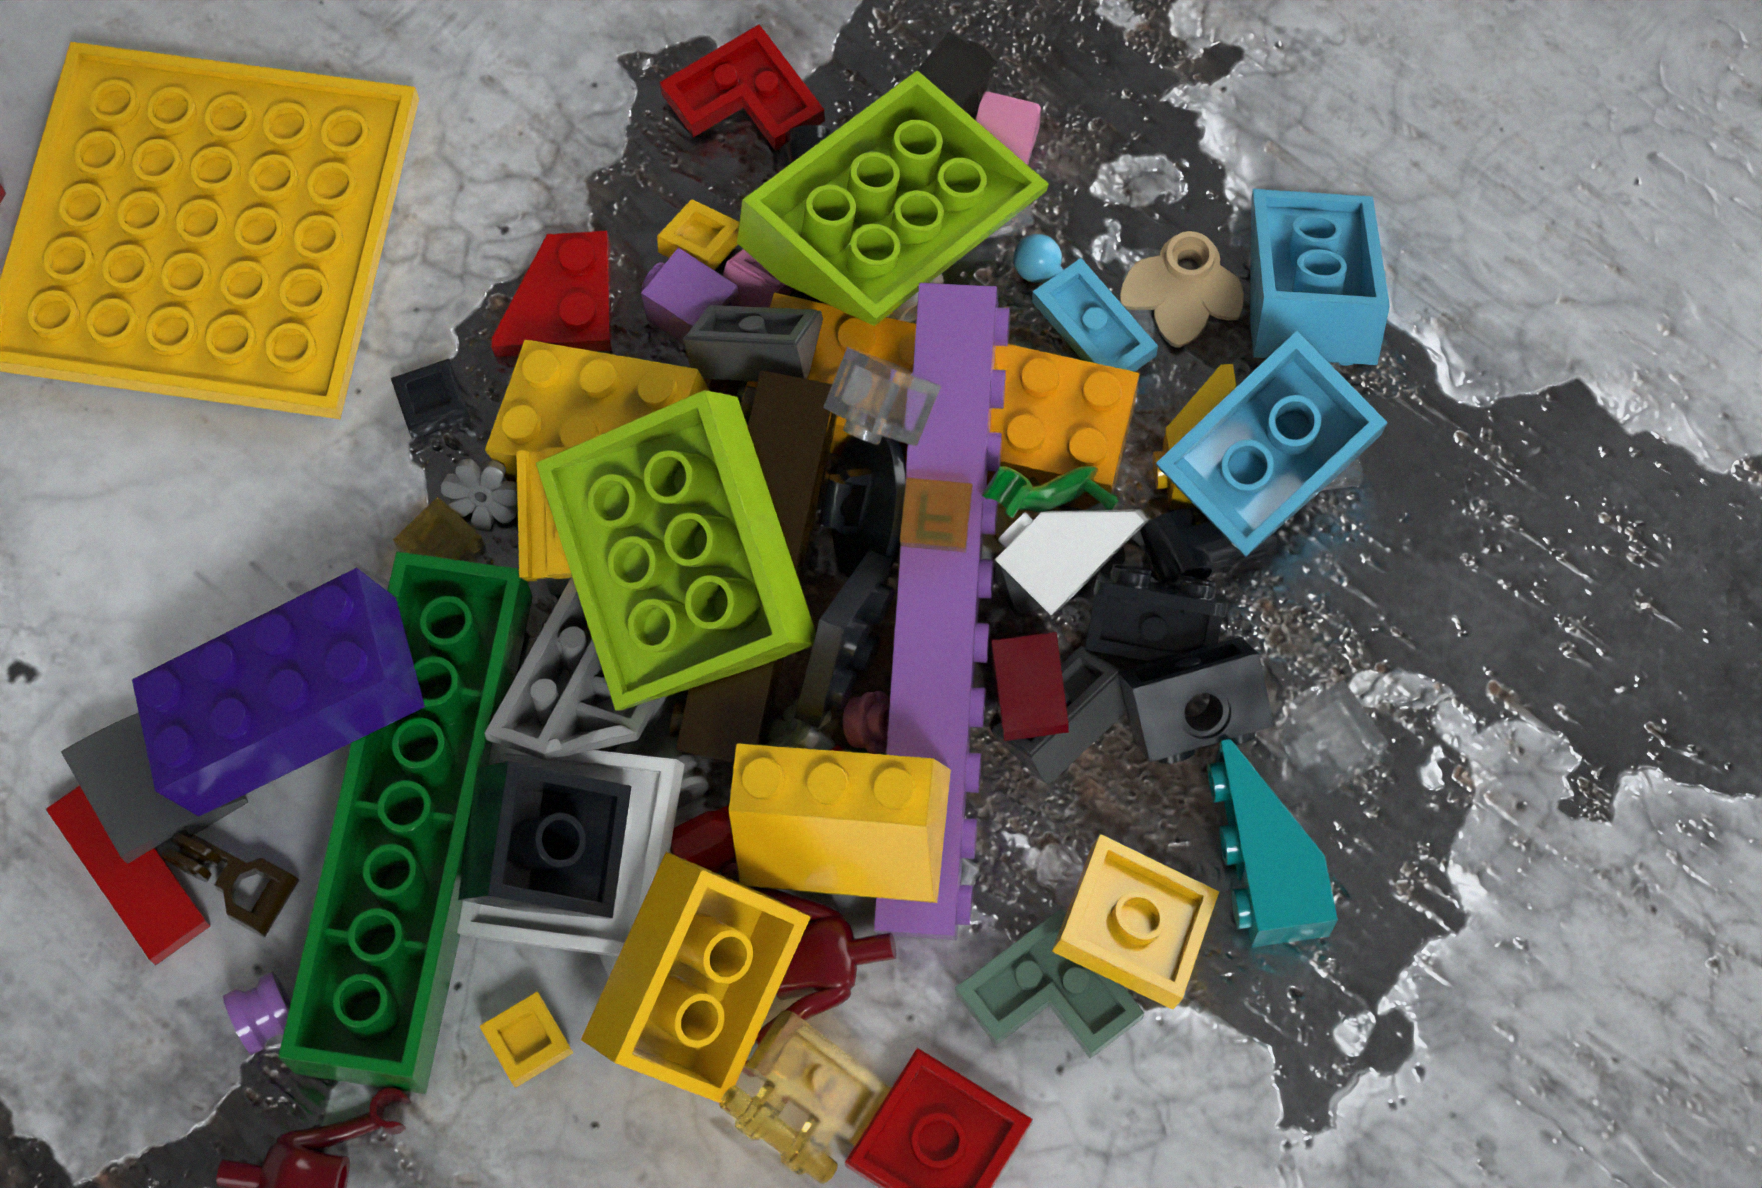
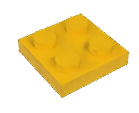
[1052,834,1219,1010]

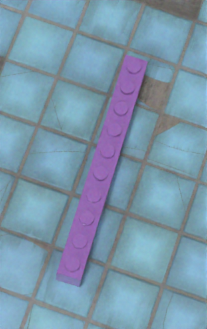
[874,283,1010,940]

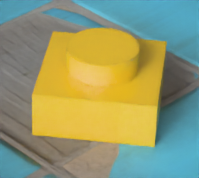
[657,199,740,271]
[479,991,573,1088]

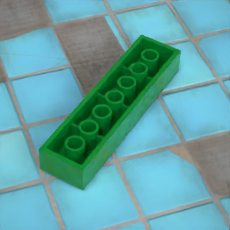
[278,551,533,1094]

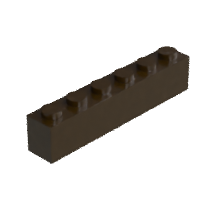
[670,370,842,765]

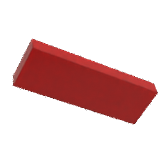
[46,785,211,966]

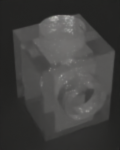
[823,347,941,447]
[1282,680,1388,795]

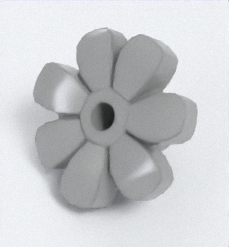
[441,459,518,531]
[765,699,835,750]

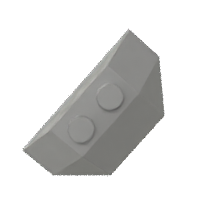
[484,578,660,760]

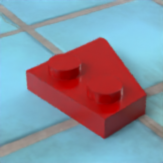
[491,231,612,357]

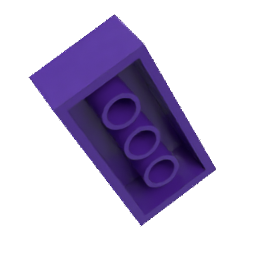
[132,567,425,817]

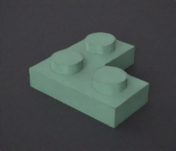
[955,909,1144,1059]

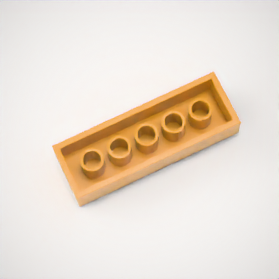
[741,293,1140,510]

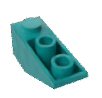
[1207,739,1338,948]

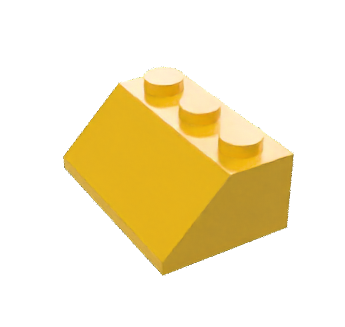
[729,744,951,903]

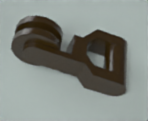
[162,833,299,937]

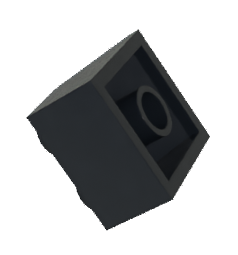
[458,761,632,919]

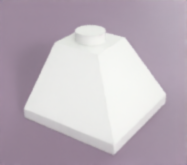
[995,509,1151,615]

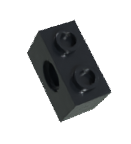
[1118,637,1275,764]

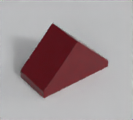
[988,629,1069,741]

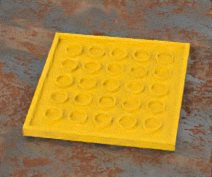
[0,42,419,419]

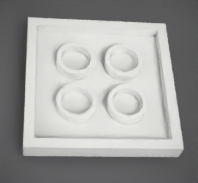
[457,742,685,957]

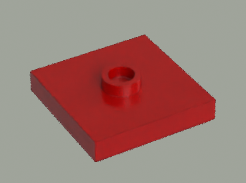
[844,1048,1033,1188]

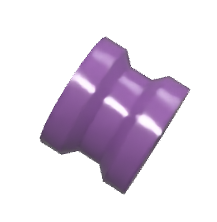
[223,971,291,1055]

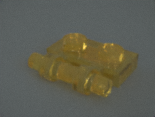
[719,1010,891,1184]

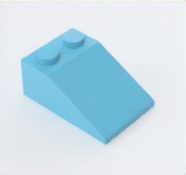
[1250,189,1390,366]
[1156,331,1388,557]

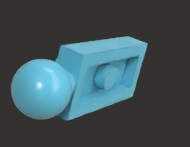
[1013,234,1158,372]

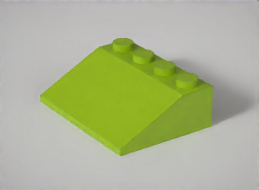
[737,70,1049,326]
[536,390,816,711]

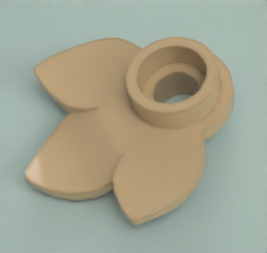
[1120,231,1244,347]

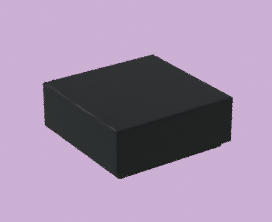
[391,358,471,439]

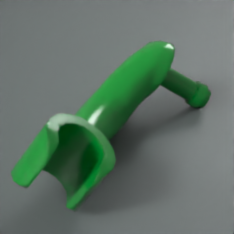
[981,466,1119,518]

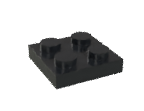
[794,550,895,728]

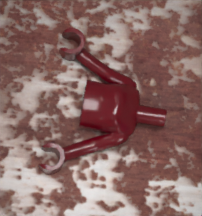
[720,863,897,1077]
[216,1088,412,1188]

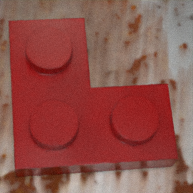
[659,24,825,151]

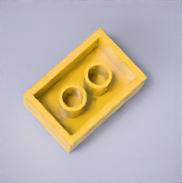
[485,339,710,482]
[581,852,811,1105]

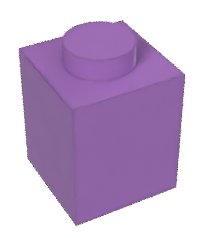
[641,248,740,344]

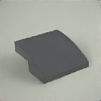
[61,712,248,864]

